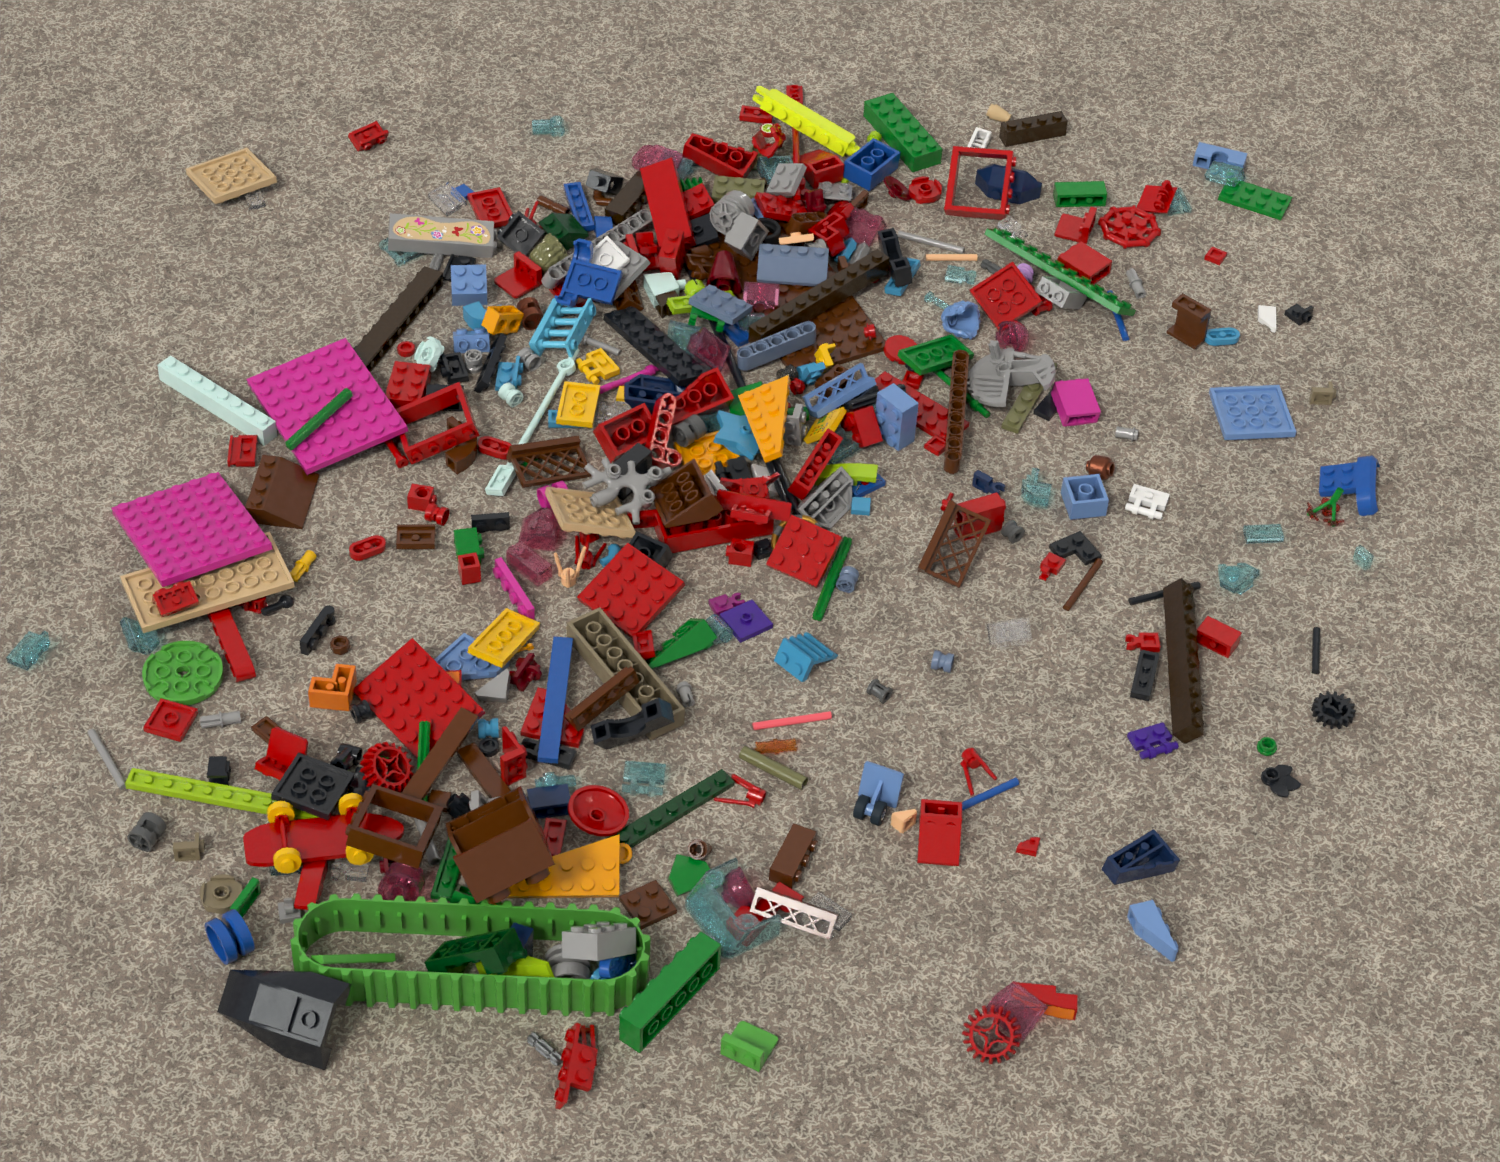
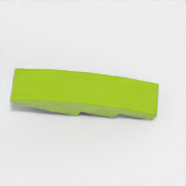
[814,463,878,486]
[475,956,555,978]

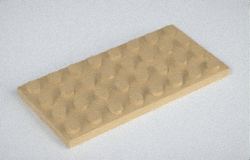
[120,531,295,633]

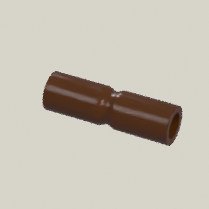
[537,195,570,214]

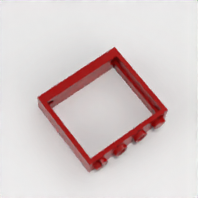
[944,146,1017,220]
[396,382,480,465]

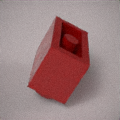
[1197,616,1242,658]

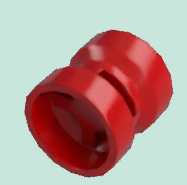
[424,503,450,526]

